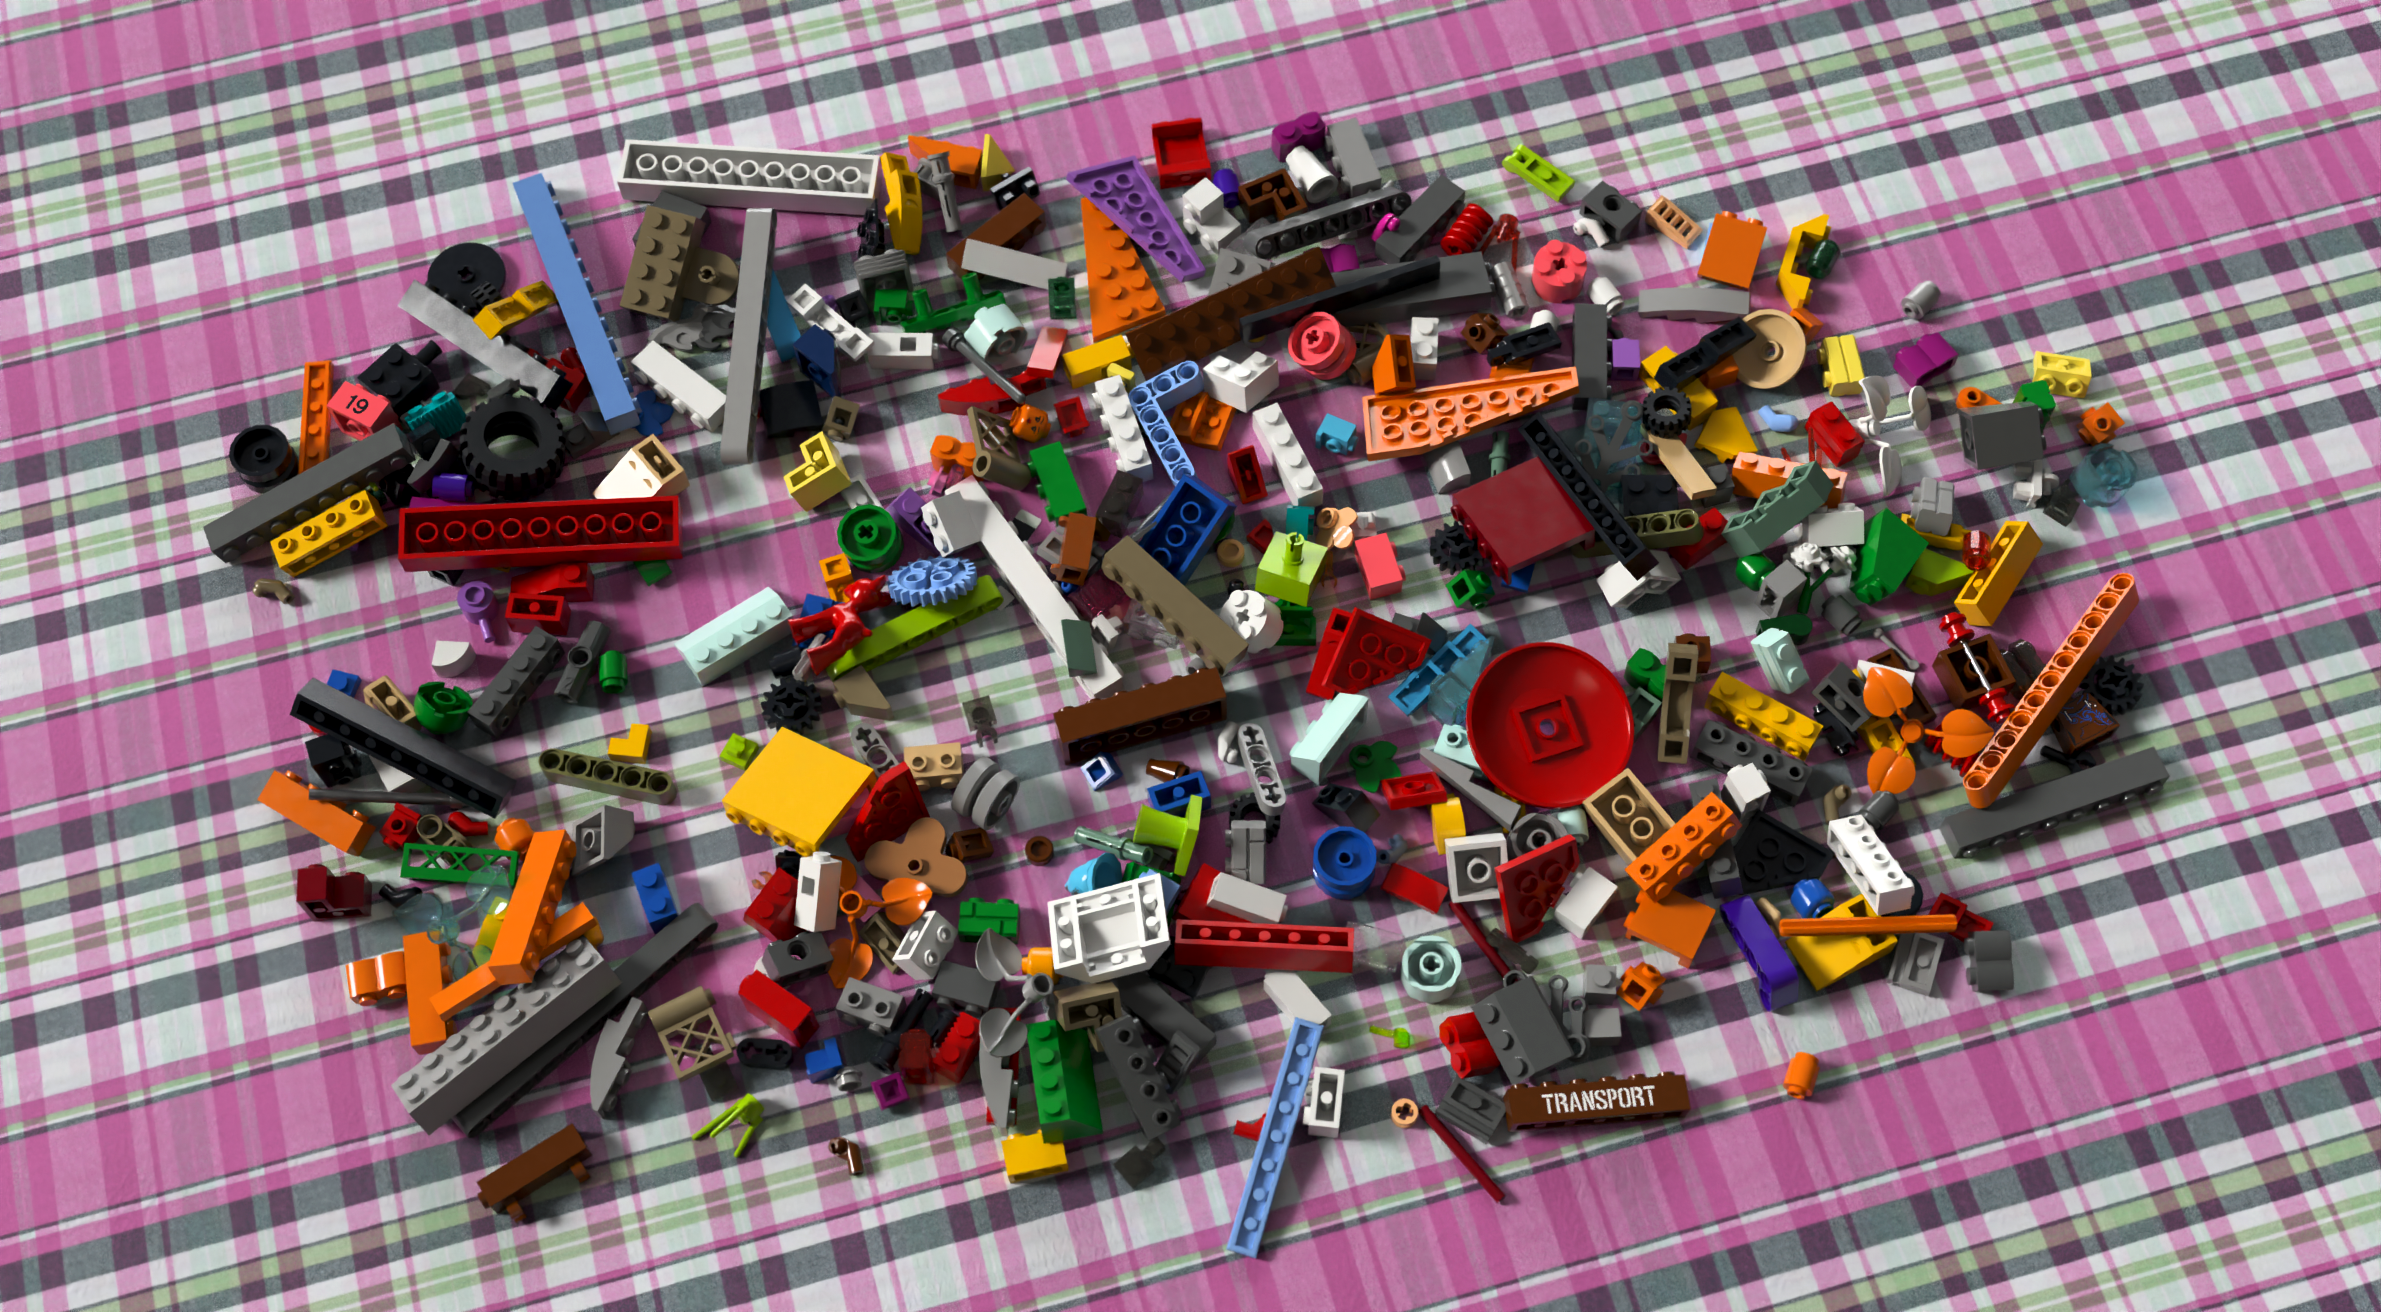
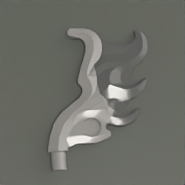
[645,300,736,352]

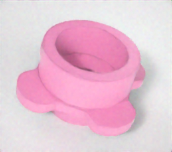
[927,465,950,494]

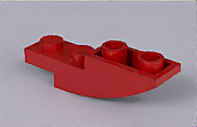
[937,370,1047,416]

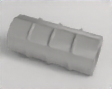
[1490,262,1529,318]

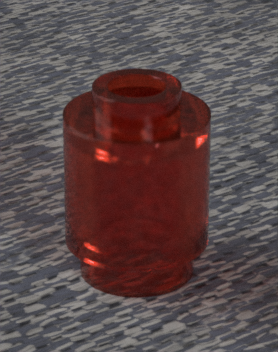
[1962,531,1991,571]

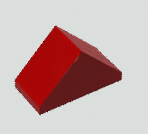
[1227,445,1268,505]

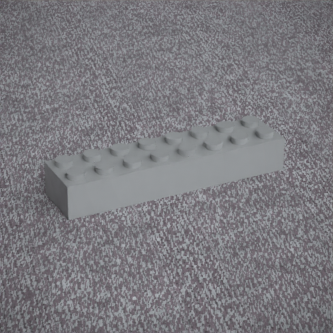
[391,935,622,1135]

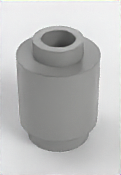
[1901,281,1941,319]

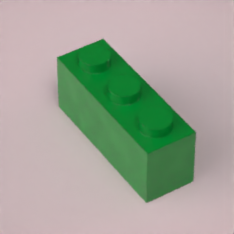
[1027,441,1087,528]

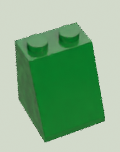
[1849,508,1929,606]

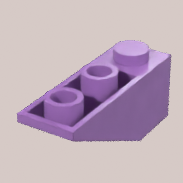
[885,487,963,559]

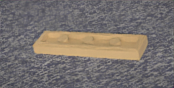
[1639,423,1717,500]

